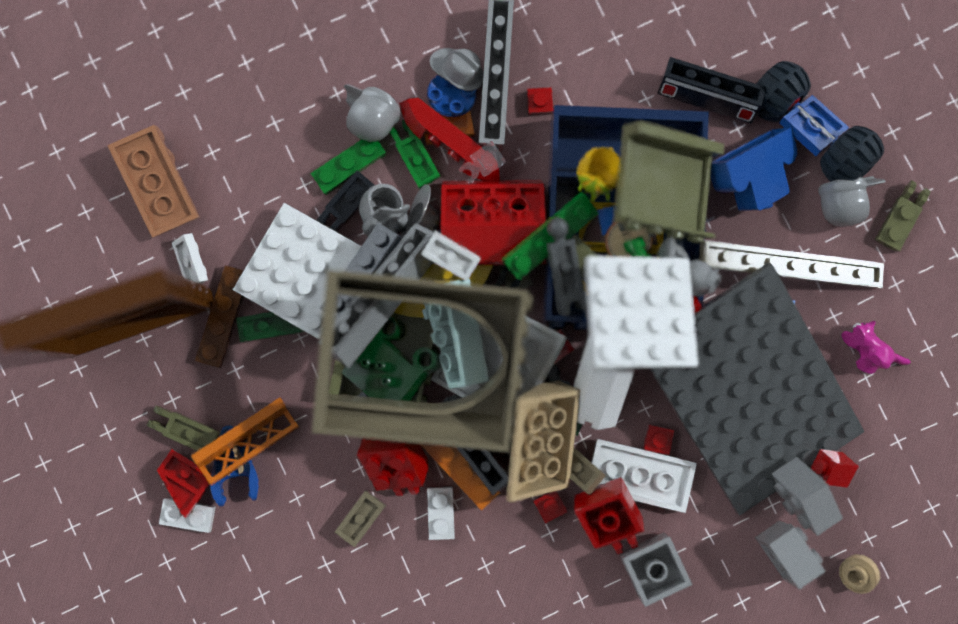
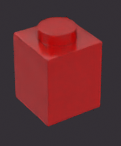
[810,449,859,488]

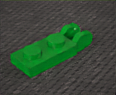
[390,120,441,189]

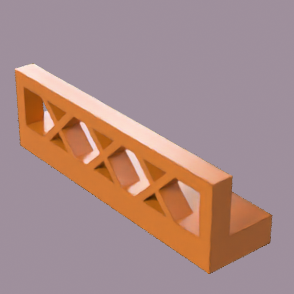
[191,397,299,486]

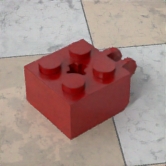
[357,438,428,496]
[574,477,644,554]

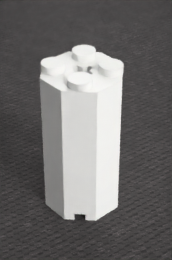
[574,335,635,430]

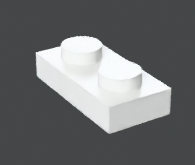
[421,231,480,281]
[172,233,208,284]
[427,487,455,540]
[159,498,216,533]

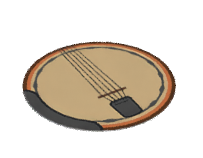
[605,222,654,257]

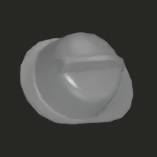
[430,48,484,91]
[401,184,439,238]

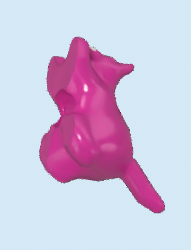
[841,321,911,374]

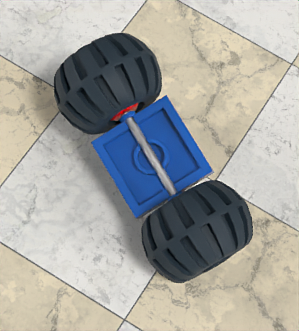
[753,61,885,182]

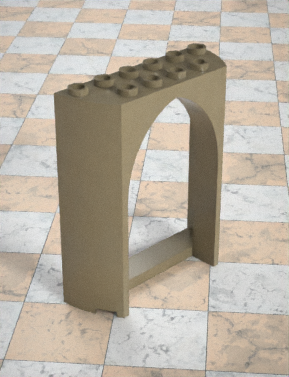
[312,269,532,451]

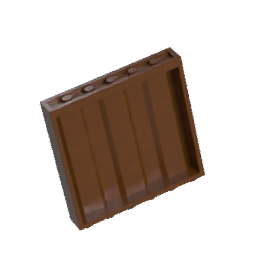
[0,268,214,358]

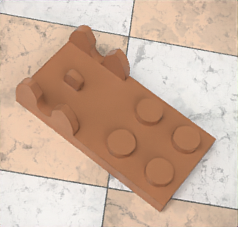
[107,125,200,238]

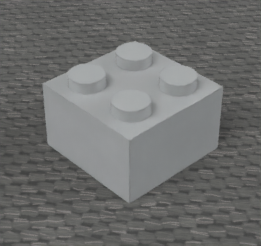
[772,457,843,536]
[755,520,825,590]
[619,532,692,607]

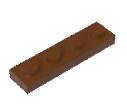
[195,265,244,368]

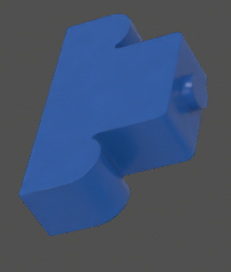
[710,127,797,211]

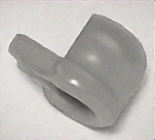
[344,84,400,142]
[818,176,886,227]
[359,184,410,236]

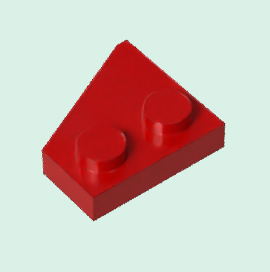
[157,449,211,519]

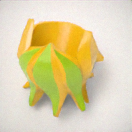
[576,147,620,202]

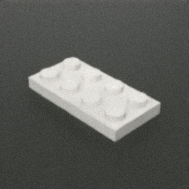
[591,439,697,513]

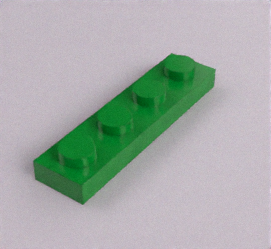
[501,192,599,280]

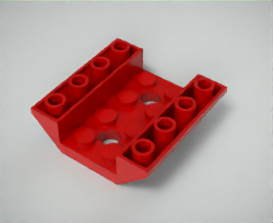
[441,179,546,265]

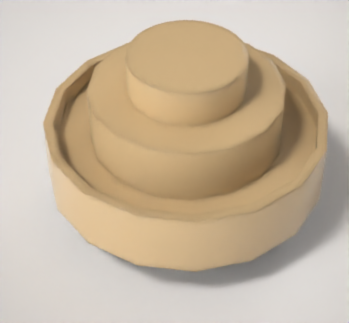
[839,554,880,594]

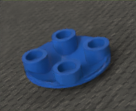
[427,75,476,117]

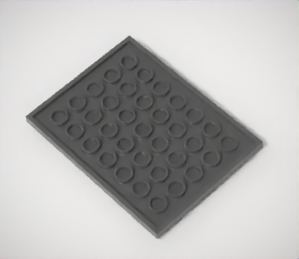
[649,263,865,516]

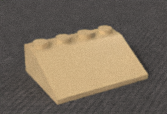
[507,381,580,502]

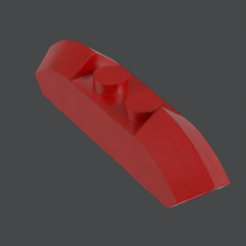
[399,98,500,181]

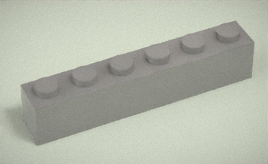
[479,0,514,151]
[318,223,434,368]

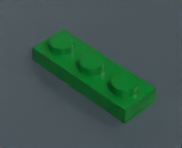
[310,139,387,195]

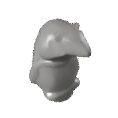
[657,237,721,296]

